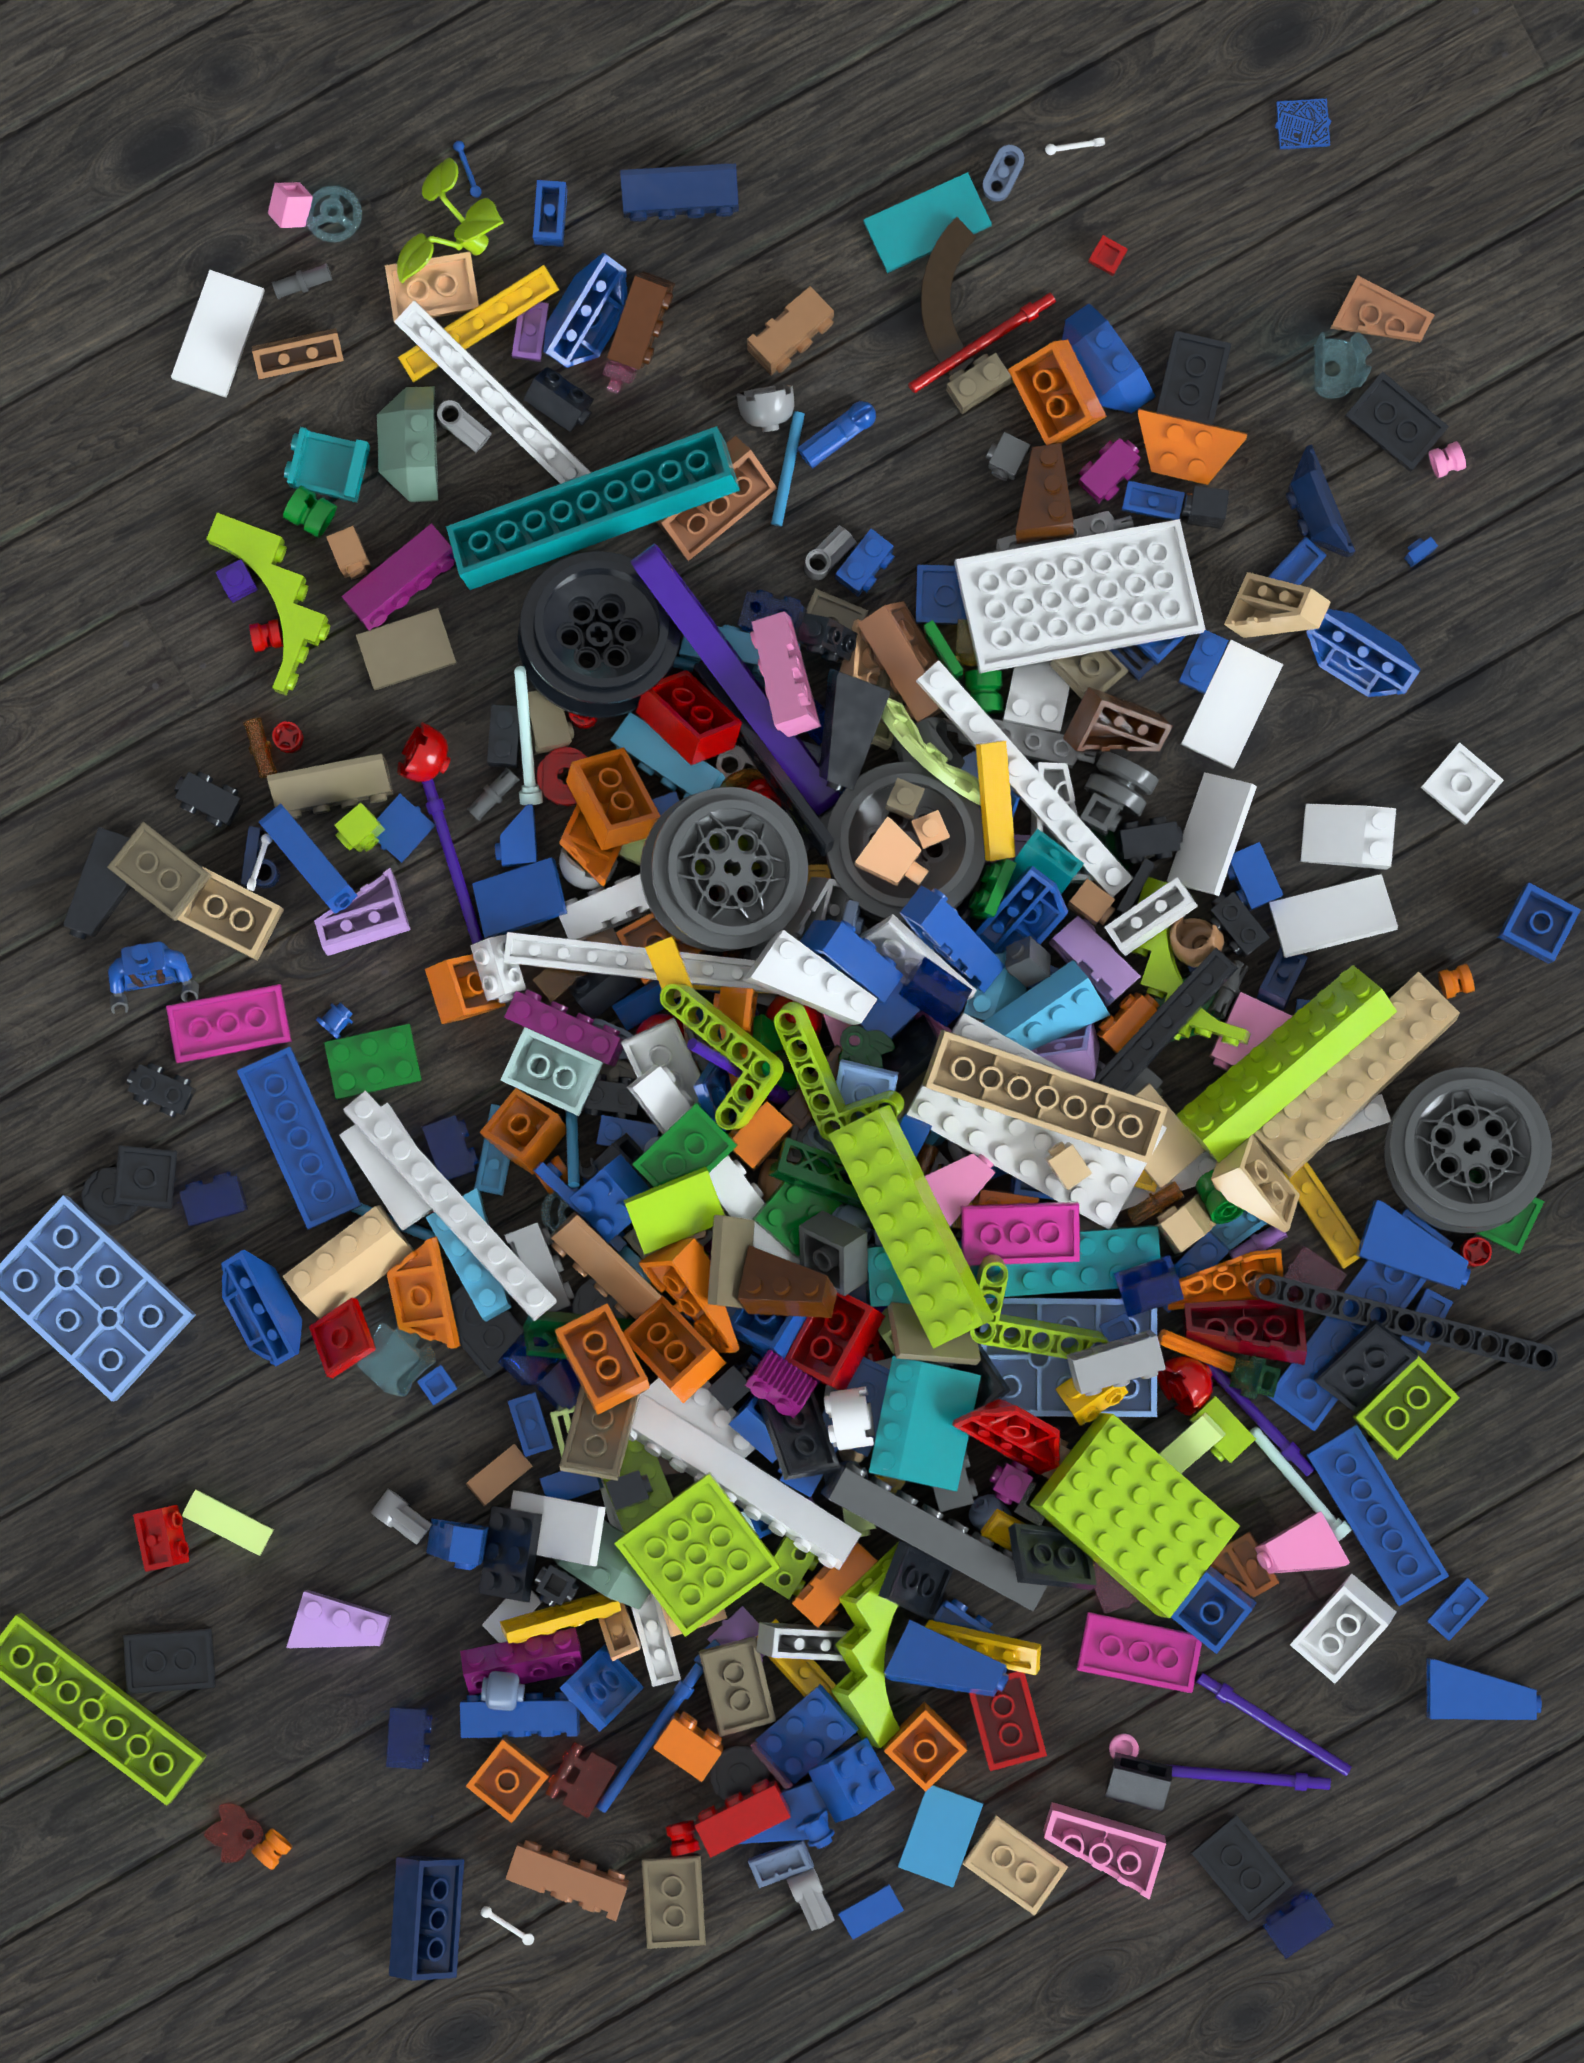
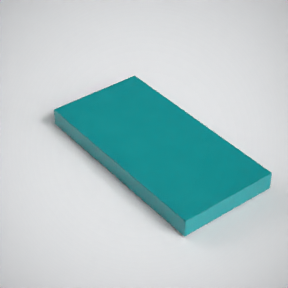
[863,172,992,273]

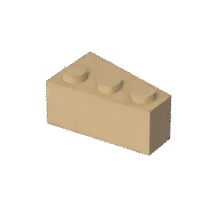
[1224,572,1331,638]
[1155,1194,1216,1254]

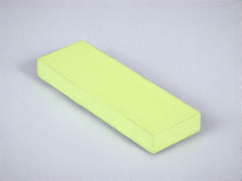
[1159,1412,1226,1474]
[182,1489,274,1556]

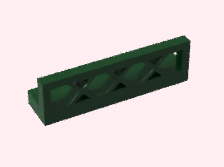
[768,1137,866,1211]
[523,1311,640,1362]

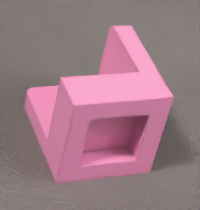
[268,182,313,228]

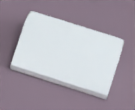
[482,1590,543,1643]

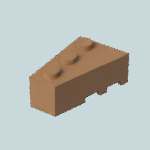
[747,286,834,376]

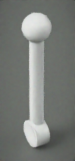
[1045,138,1105,155]
[247,834,272,891]
[481,1906,534,1945]

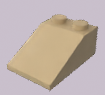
[1211,1135,1300,1233]

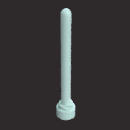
[514,666,543,805]
[1250,1427,1352,1542]

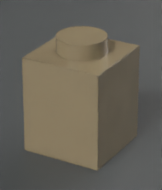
[885,778,925,820]

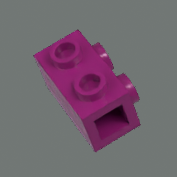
[1078,438,1141,504]
[989,1460,1033,1505]

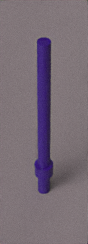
[422,779,483,945]
[687,1038,791,1105]
[1200,1361,1315,1477]
[1196,1672,1352,1776]
[1165,1764,1331,1791]

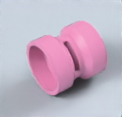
[1429,441,1466,478]

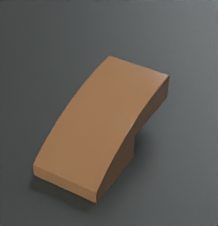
[466,1444,533,1506]

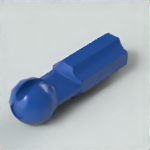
[797,401,876,469]

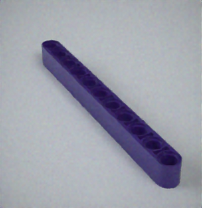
[631,543,841,816]

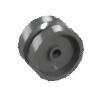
[1084,751,1159,817]

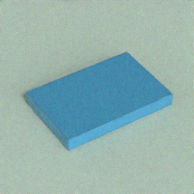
[898,1785,983,1887]

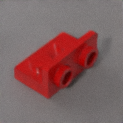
[133,1505,189,1572]

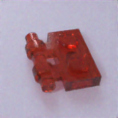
[545,1741,617,1818]

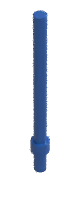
[596,1662,703,1813]

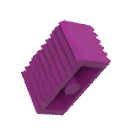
[745,1350,818,1418]

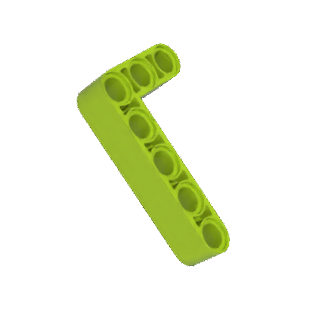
[660,984,784,1130]
[774,1001,904,1142]
[969,1254,1109,1359]

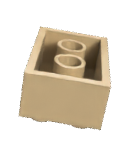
[177,867,284,961]

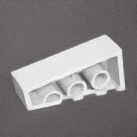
[742,930,877,1025]
[642,1378,756,1459]

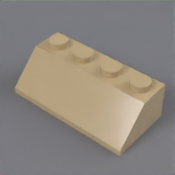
[282,1205,415,1319]

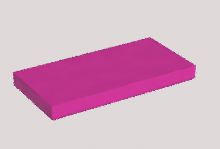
[166,984,292,1064]
[961,1202,1080,1266]
[1076,1612,1202,1693]

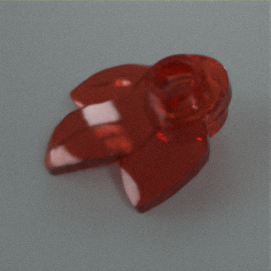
[204,1803,263,1863]

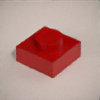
[1088,235,1128,276]

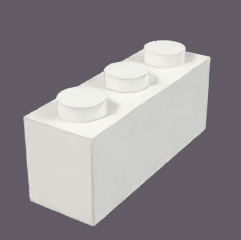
[1105,877,1198,956]

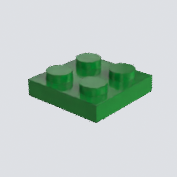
[968,858,1017,921]

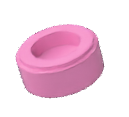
[1109,1733,1139,1759]

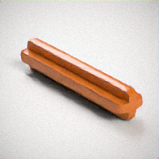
[1158,1329,1237,1372]

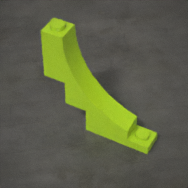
[831,1542,913,1748]

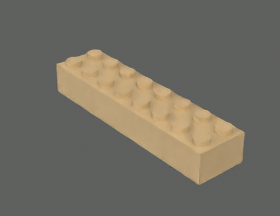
[1253,972,1460,1178]
[922,1029,1168,1164]

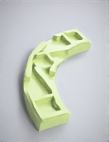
[881,698,981,806]

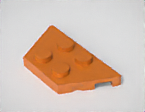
[1138,408,1247,485]
[559,804,623,886]
[386,1236,461,1349]

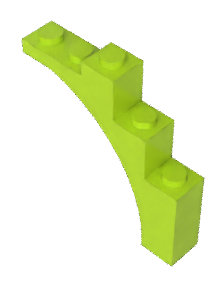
[207,513,330,696]
[1131,877,1251,1047]

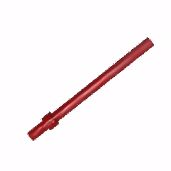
[908,293,1056,393]

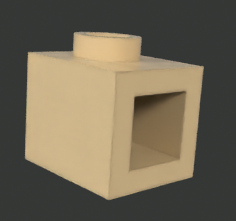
[1044,1142,1092,1190]

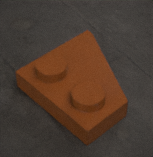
[1210,1531,1280,1597]

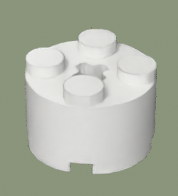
[824,1386,875,1450]

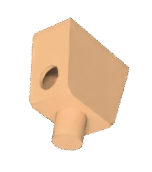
[855,816,929,886]

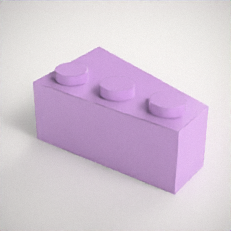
[314,868,411,956]
[1049,916,1141,1008]
[1032,1023,1100,1080]

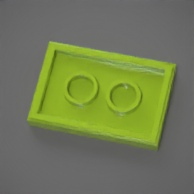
[623,1167,725,1255]

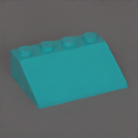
[869,1356,981,1492]

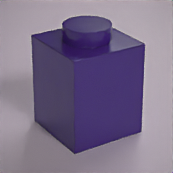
[216,559,258,603]

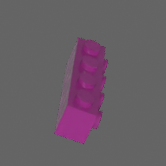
[342,523,455,631]
[504,989,625,1067]
[460,1627,584,1695]

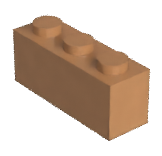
[252,328,344,379]

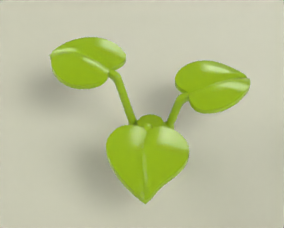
[397,158,504,284]

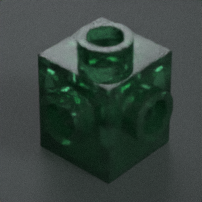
[1229,1355,1281,1399]

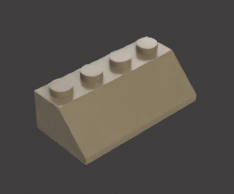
[267,753,393,819]

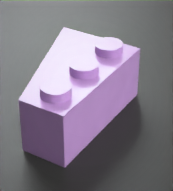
[286,1590,391,1648]

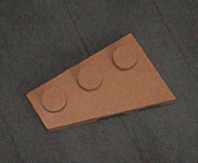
[1330,276,1434,342]

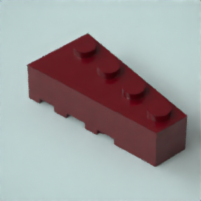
[1183,1298,1307,1365]

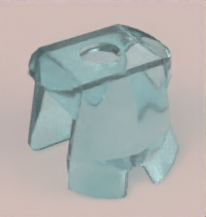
[1314,332,1372,399]
[357,1323,436,1397]

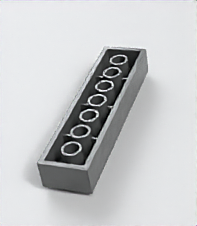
[821,1461,1047,1612]

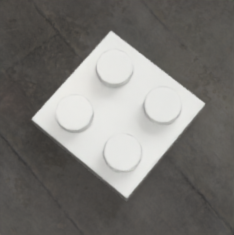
[1421,742,1504,825]

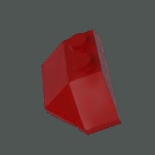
[952,1399,1060,1475]

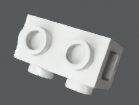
[470,934,526,1003]

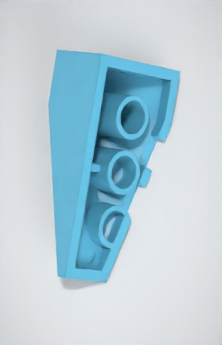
[963,951,1026,1022]

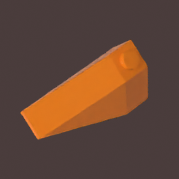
[713,987,758,1093]
[638,1238,740,1353]
[1166,1249,1283,1310]

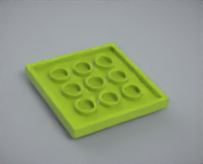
[614,1472,780,1637]

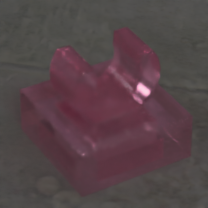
[602,360,637,394]

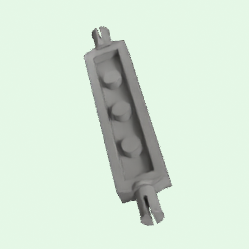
[980,511,1134,555]
[943,718,1096,768]

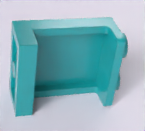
[284,427,371,503]
[1005,829,1084,894]

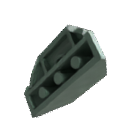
[377,386,439,502]
[553,1520,651,1610]

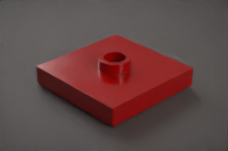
[309,1297,376,1378]

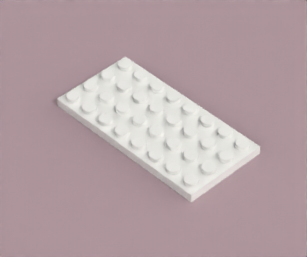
[954,519,1206,673]
[906,1013,1167,1230]

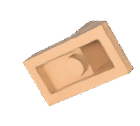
[598,1603,641,1661]

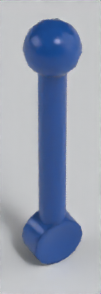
[453,141,482,198]

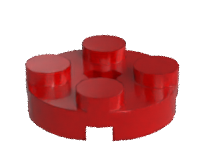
[537,747,587,806]

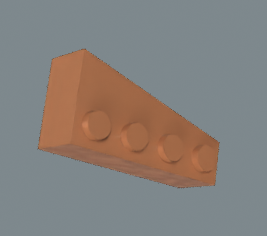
[506,1840,629,1921]

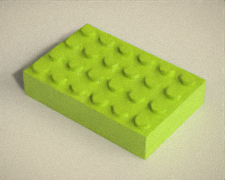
[1030,1413,1240,1618]

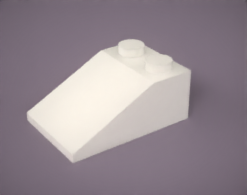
[1003,660,1070,734]
[1300,804,1396,870]
[1290,1573,1396,1683]

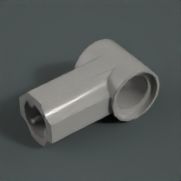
[437,400,492,453]
[804,525,857,580]
[370,1488,432,1545]
[786,1867,835,1931]

